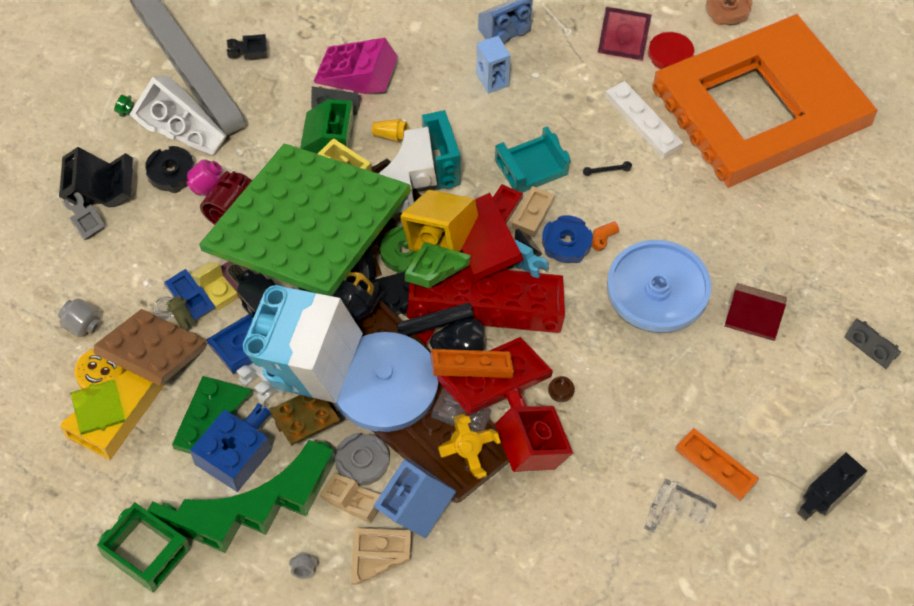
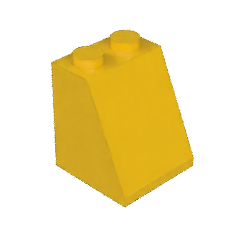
[401,190,478,252]

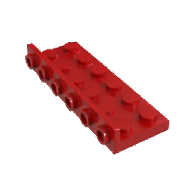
[406,260,565,333]

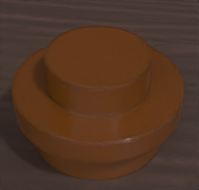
[548,376,575,402]

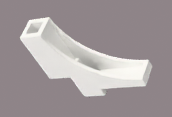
[378,127,437,214]

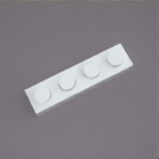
[605,81,683,159]

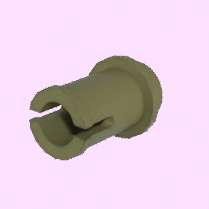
[167,295,196,330]

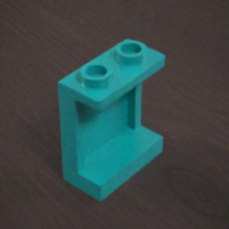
[422,110,461,190]
[495,126,571,193]

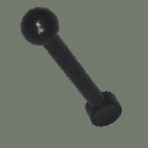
[583,161,632,176]

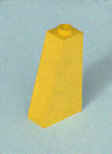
[60,370,165,460]

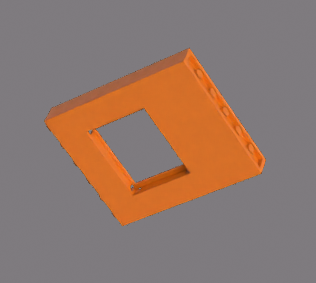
[652,14,878,188]

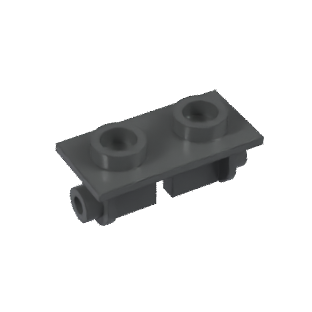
[311,86,361,115]
[844,318,902,369]

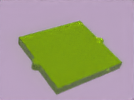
[70,380,126,435]

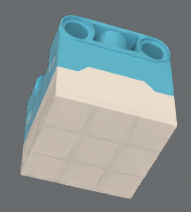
[243,285,363,403]

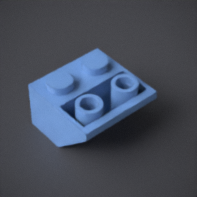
[478,0,533,43]
[373,459,457,538]

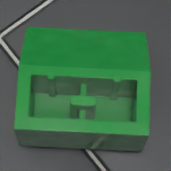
[300,99,354,154]

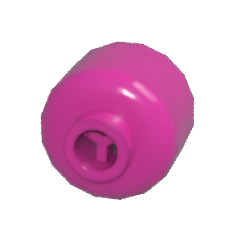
[187,159,223,196]

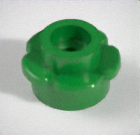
[114,94,135,117]

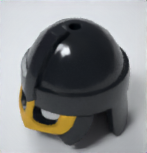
[332,272,385,321]

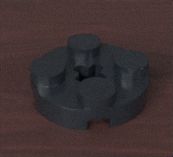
[145,146,195,193]

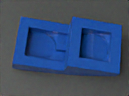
[164,269,215,321]

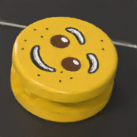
[74,349,126,398]

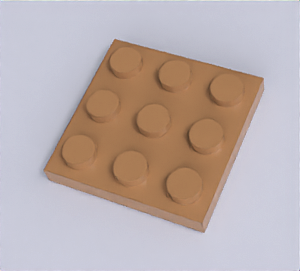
[93,309,207,387]

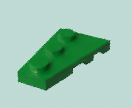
[172,376,254,454]

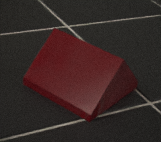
[724,283,787,341]

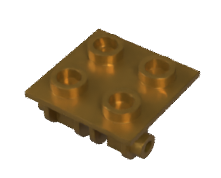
[270,395,340,446]

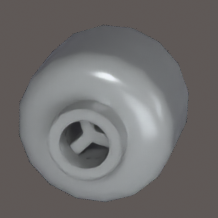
[58,298,99,337]

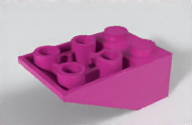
[314,38,398,94]

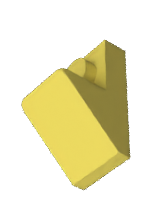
[190,262,238,311]

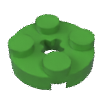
[380,226,418,273]

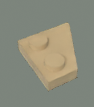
[351,528,411,585]

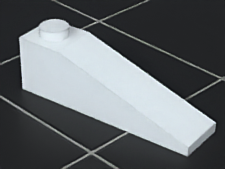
[129,75,227,155]

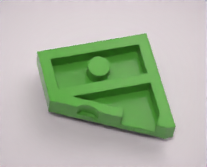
[405,242,471,288]

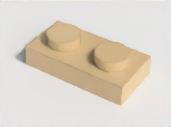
[512,186,555,237]

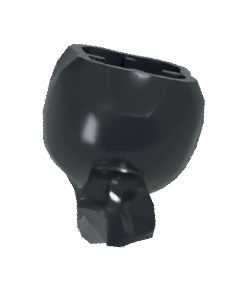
[430,317,484,351]

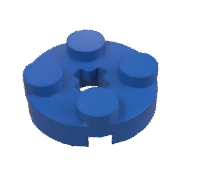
[542,215,593,263]

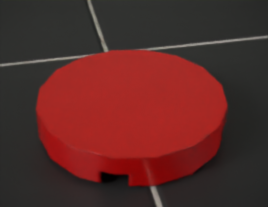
[648,32,695,69]

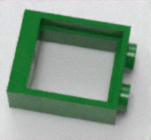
[97,502,191,593]

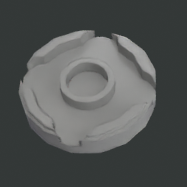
[335,433,389,486]

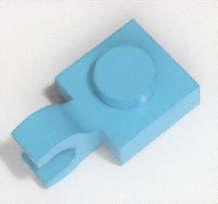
[513,239,549,278]

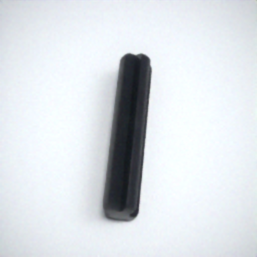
[397,302,474,336]

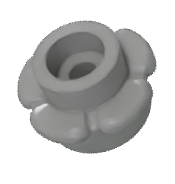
[289,553,317,579]

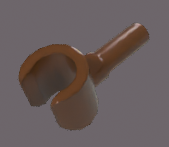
[371,241,382,277]

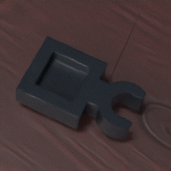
[226,34,267,59]

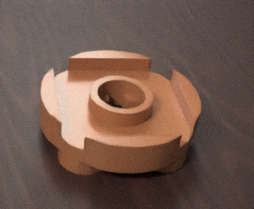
[706,0,752,25]

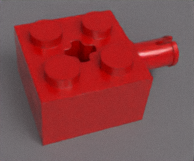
[494,389,573,472]

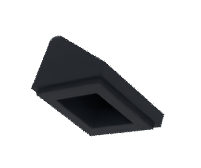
[514,228,542,257]

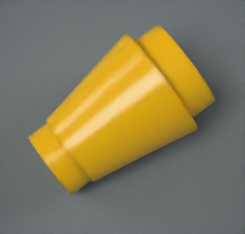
[372,118,409,142]

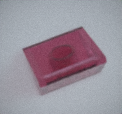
[597,6,652,60]

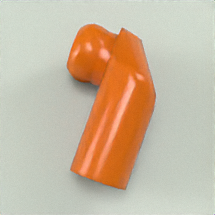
[592,221,619,251]

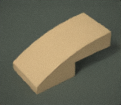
[319,473,380,523]

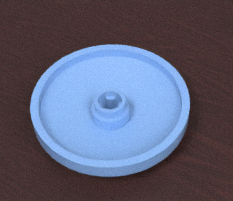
[607,240,711,332]
[335,332,438,432]

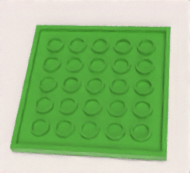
[199,143,411,296]

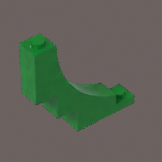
[147,440,335,553]

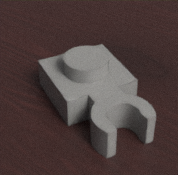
[62,192,105,239]

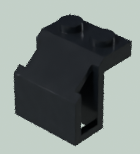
[59,147,133,207]

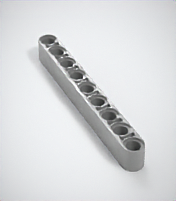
[130,0,245,135]

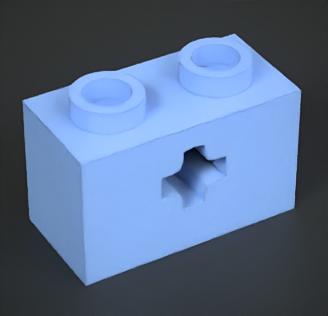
[476,36,510,93]

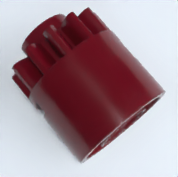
[200,171,252,225]

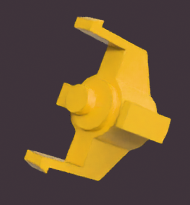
[438,414,501,479]

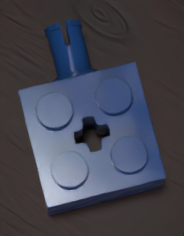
[190,403,271,493]

